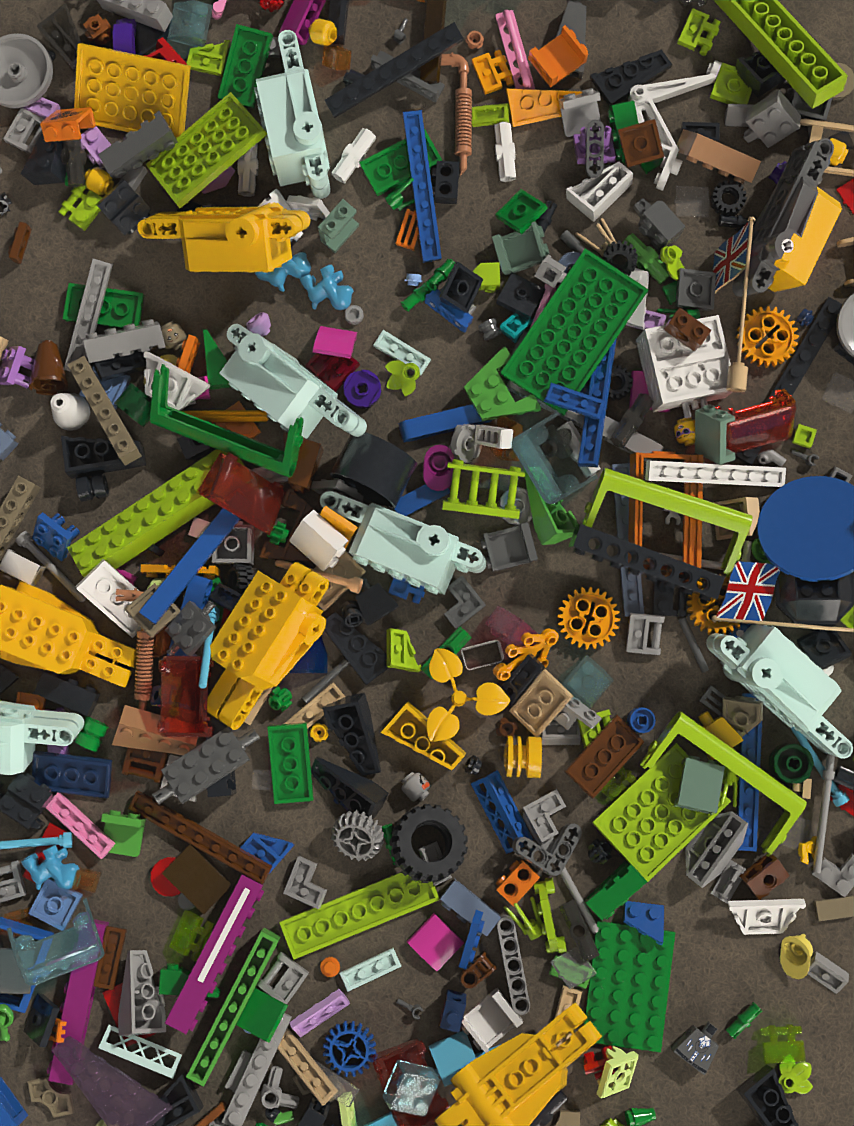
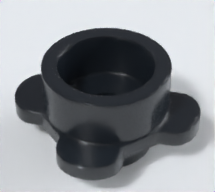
[465,755,482,775]

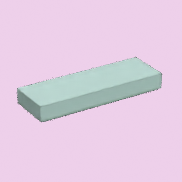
[373,330,431,376]
[339,948,401,992]

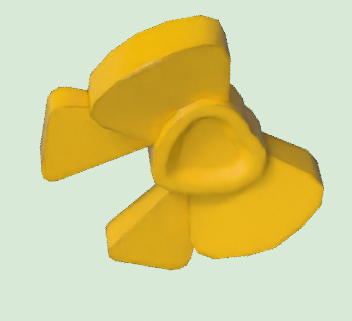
[798,836,817,864]

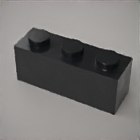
[34,671,101,716]

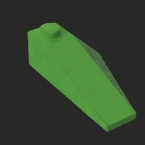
[524,467,578,545]

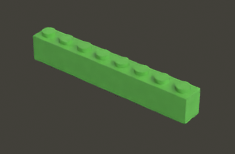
[186,928,281,1087]

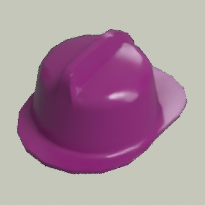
[423,445,455,491]

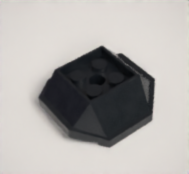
[775,571,854,626]

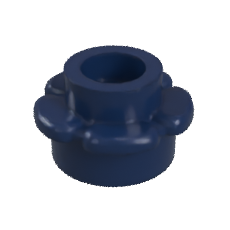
[796,309,814,327]

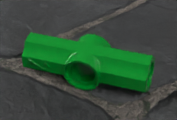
[420,626,472,680]

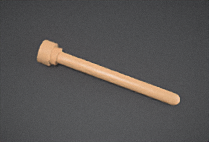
[275,559,363,593]

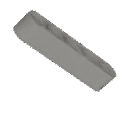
[496,915,530,1015]

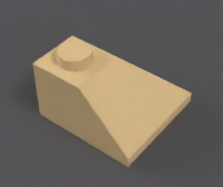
[713,497,760,540]

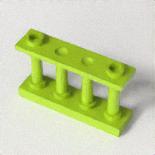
[442,459,525,519]

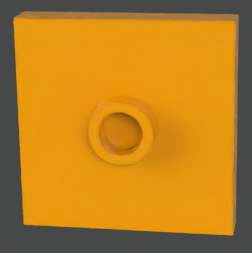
[320,506,358,549]

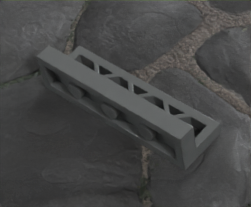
[371,50,445,103]

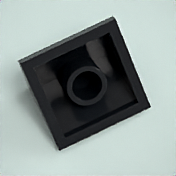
[439,261,483,313]

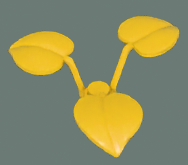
[427,648,510,742]

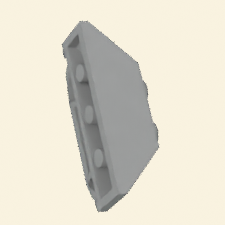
[685,811,748,888]

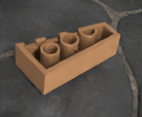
[677,129,761,184]
[112,705,201,755]

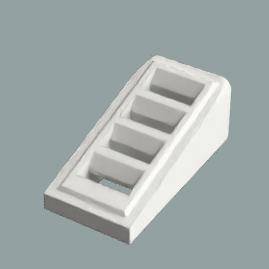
[474,424,513,449]

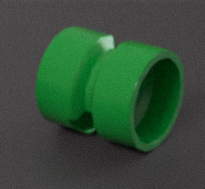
[74,716,109,752]

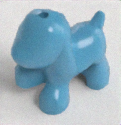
[255,252,311,292]
[300,264,354,310]
[21,845,80,890]

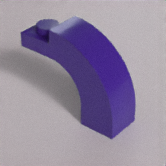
[113,18,137,54]

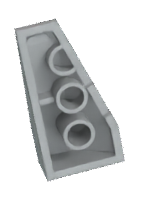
[118,950,166,1036]

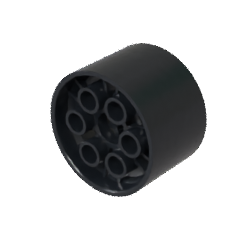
[330,432,417,509]

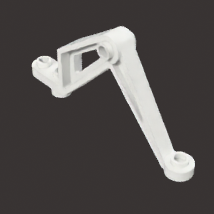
[628,60,722,191]

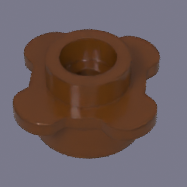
[496,718,518,738]

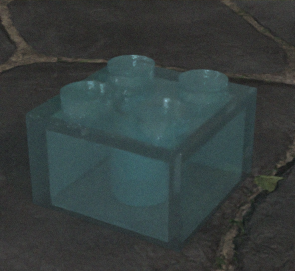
[382,1060,440,1117]

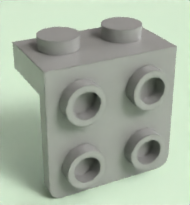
[558,88,601,137]

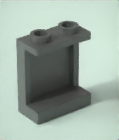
[480,522,538,572]

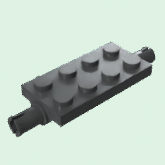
[152,727,260,804]

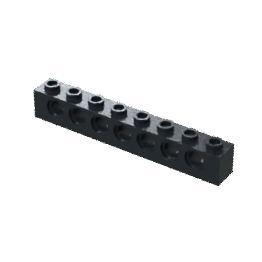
[569,524,725,602]

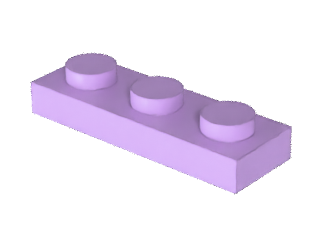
[289,989,350,1037]

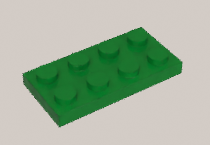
[217,24,273,109]
[359,129,443,196]
[63,283,144,329]
[267,722,314,804]

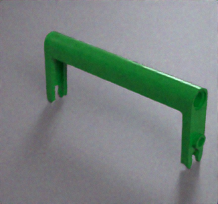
[150,364,304,478]

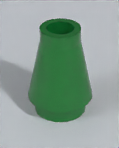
[625,1108,656,1126]

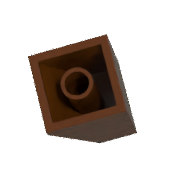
[283,432,324,495]

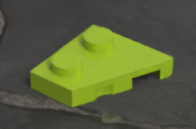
[187,40,231,77]
[386,628,422,673]

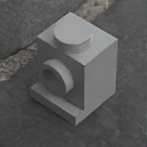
[535,255,567,288]

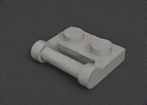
[3,107,45,155]
[626,613,665,655]
[0,860,27,903]
[257,952,309,1004]

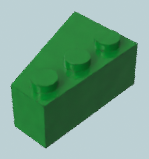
[607,100,639,164]
[584,860,647,920]

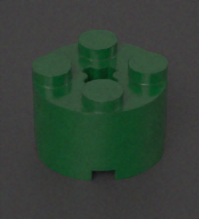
[114,383,152,427]
[769,743,814,784]

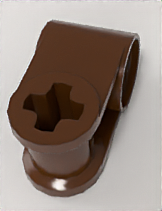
[460,951,497,988]

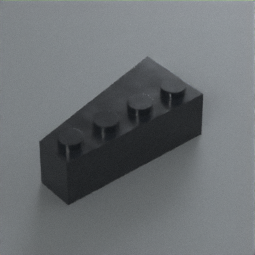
[736,36,821,97]
[61,436,146,479]
[202,717,237,797]
[736,1065,799,1126]

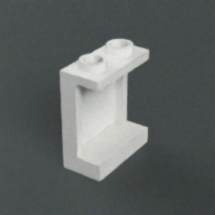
[461,988,523,1053]

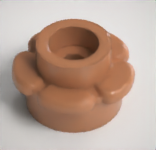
[466,31,484,49]

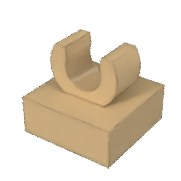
[792,778,812,799]

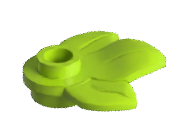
[660,245,685,280]
[385,360,420,396]
[778,1054,813,1094]

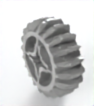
[331,810,384,862]

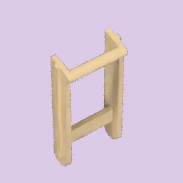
[800,118,854,177]

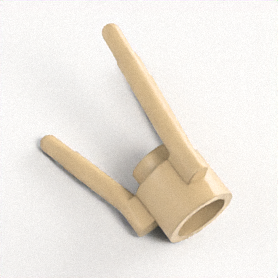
[575,218,617,257]

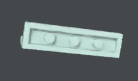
[98,1025,182,1079]

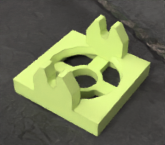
[597,1046,638,1099]

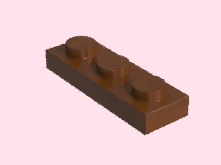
[93,926,127,990]

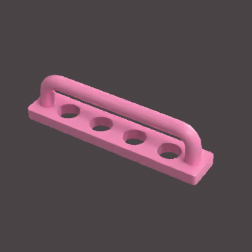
[495,10,535,89]

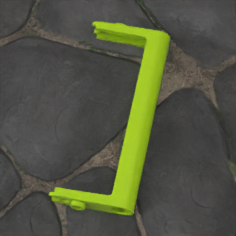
[582,468,753,578]
[640,711,807,857]

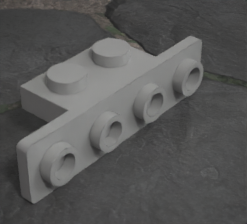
[532,672,601,730]

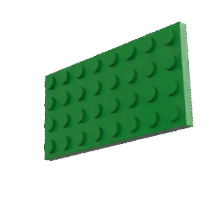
[500,248,649,416]

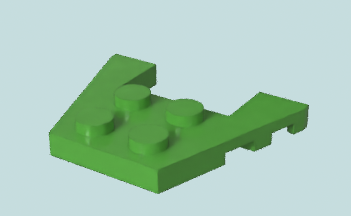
[464,346,541,421]

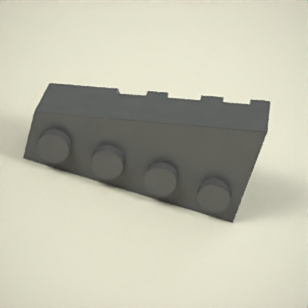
[98,111,178,179]

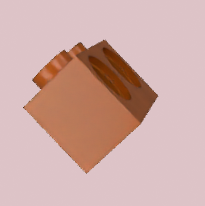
[496,859,540,907]

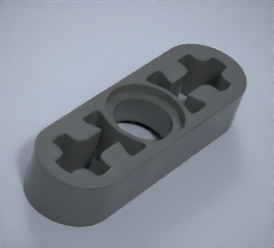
[585,120,604,178]

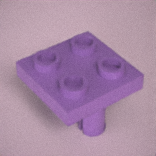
[573,126,616,164]
[0,346,35,389]

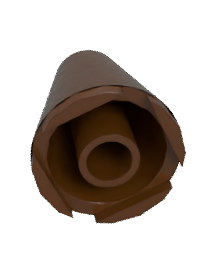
[29,340,68,395]

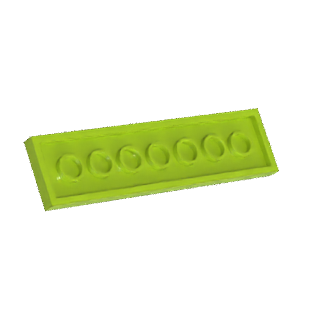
[279,872,440,960]

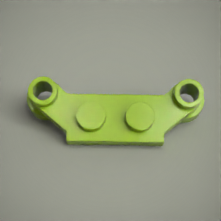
[534,877,567,953]

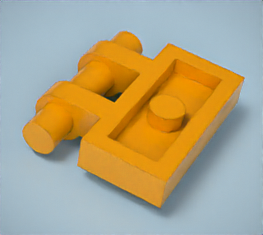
[471,50,514,95]

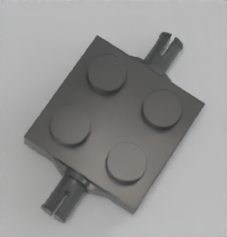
[165,601,216,657]

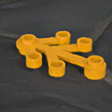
[493,628,559,681]

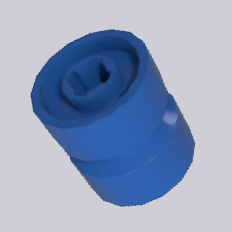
[627,708,656,733]

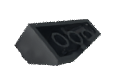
[322,693,381,776]

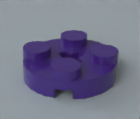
[344,370,381,408]

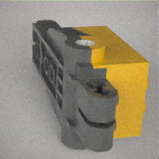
[732,138,842,297]

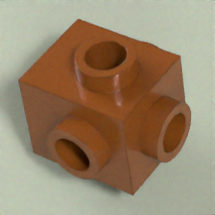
[83,14,113,47]

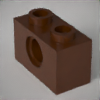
[663,308,711,352]
[739,854,790,900]

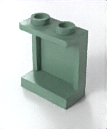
[318,199,359,253]
[492,222,550,276]
[695,405,735,465]
[674,756,725,815]

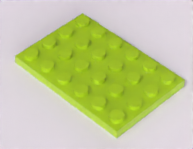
[146,92,267,208]
[592,743,731,882]

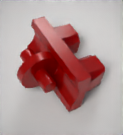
[583,1046,615,1080]

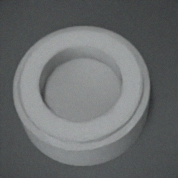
[345,305,364,325]

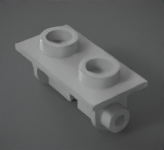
[711,860,746,904]

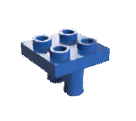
[32,512,80,562]

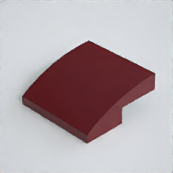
[305,353,360,392]

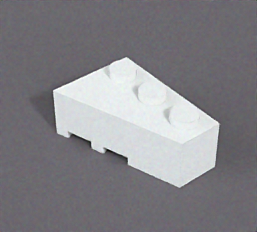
[566,162,633,222]

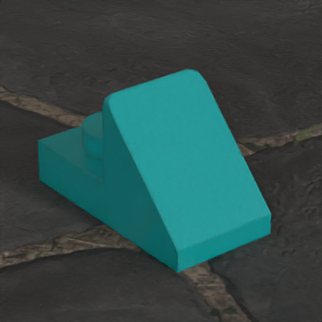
[500,313,533,343]

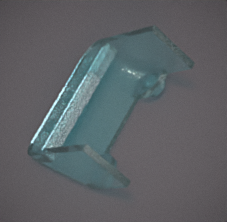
[512,411,598,504]
[7,898,105,986]

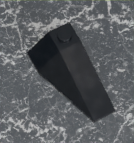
[311,757,389,820]

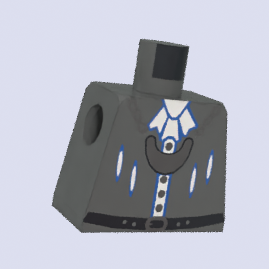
[671,1022,719,1075]

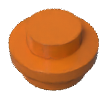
[320,957,340,977]

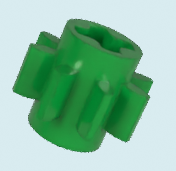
[266,521,290,545]
[268,686,292,712]

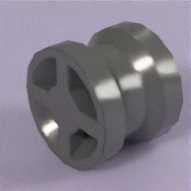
[478,318,501,341]

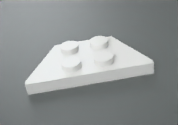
[144,351,210,411]
[728,899,806,935]

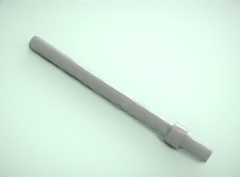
[813,755,835,874]

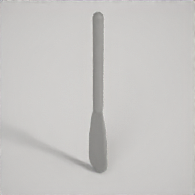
[523,812,599,933]

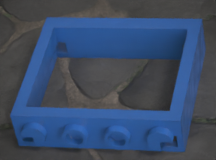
[0,917,54,1013]

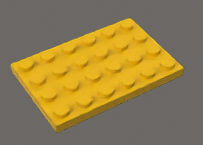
[74,43,191,138]

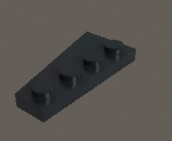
[590,50,672,107]

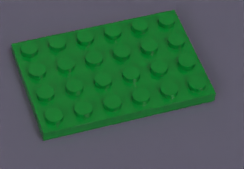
[583,920,676,1053]

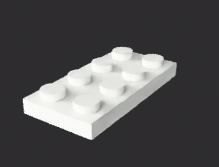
[75,559,142,638]

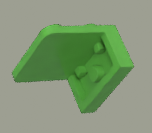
[101,810,146,857]

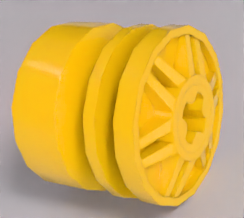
[504,736,542,778]

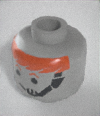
[401,772,430,801]

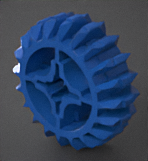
[323,1021,376,1077]

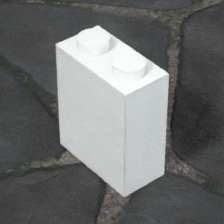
[289,510,348,572]

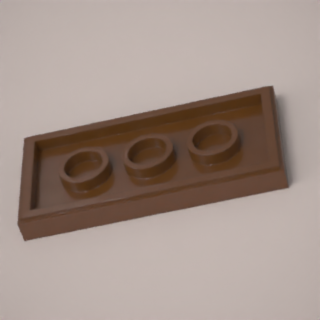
[564,715,644,799]

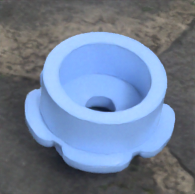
[404,273,422,286]

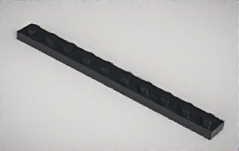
[735,297,843,466]

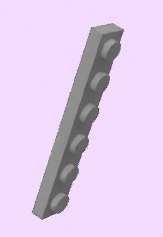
[64,259,113,371]
[221,1013,292,1126]

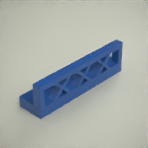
[471,770,533,854]

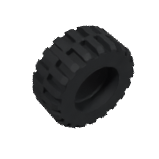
[390,804,468,883]

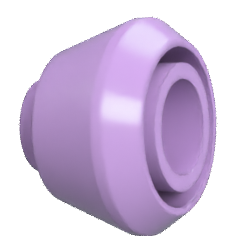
[247,312,271,337]

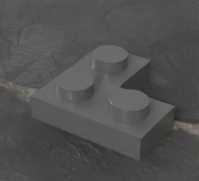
[444,576,486,629]

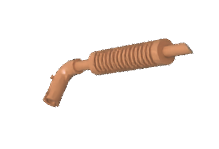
[441,52,472,176]
[116,588,154,711]

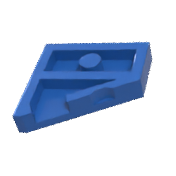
[240,832,295,874]
[623,901,664,945]

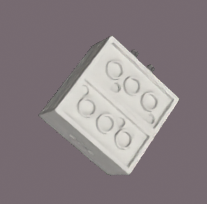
[636,315,732,418]

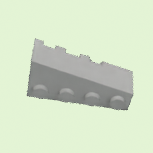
[97,0,173,32]
[83,319,165,363]

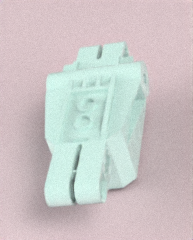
[254,30,330,199]
[219,324,367,439]
[320,491,486,595]
[706,624,853,759]
[0,700,84,775]

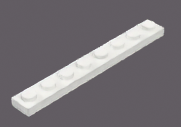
[645,460,786,487]

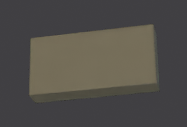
[814,895,854,921]

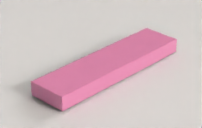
[46,792,116,859]

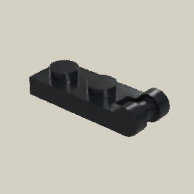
[94,350,146,382]
[501,654,545,706]

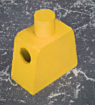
[698,711,744,760]

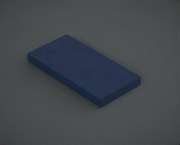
[32,751,112,798]

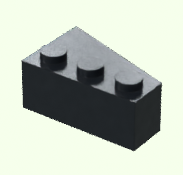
[20,132,74,185]
[137,1070,204,1126]

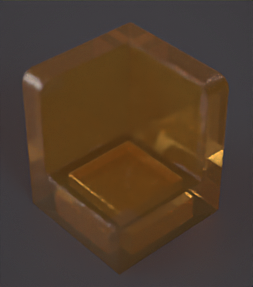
[322,46,352,70]
[72,867,101,892]
[4,907,33,938]

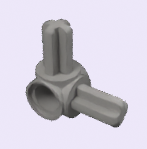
[260,1066,299,1109]

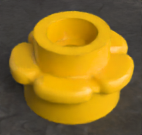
[309,723,329,742]

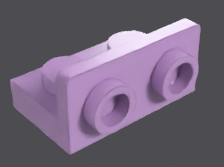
[76,126,111,168]

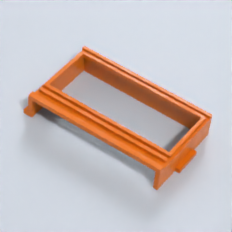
[628,451,703,575]

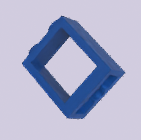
[0,1077,28,1126]

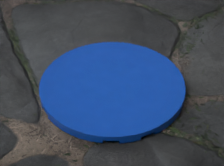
[758,476,854,582]

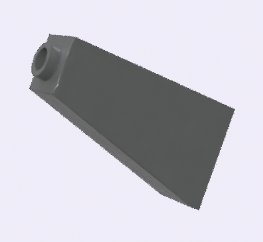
[556,1,587,80]

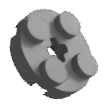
[449,424,482,463]

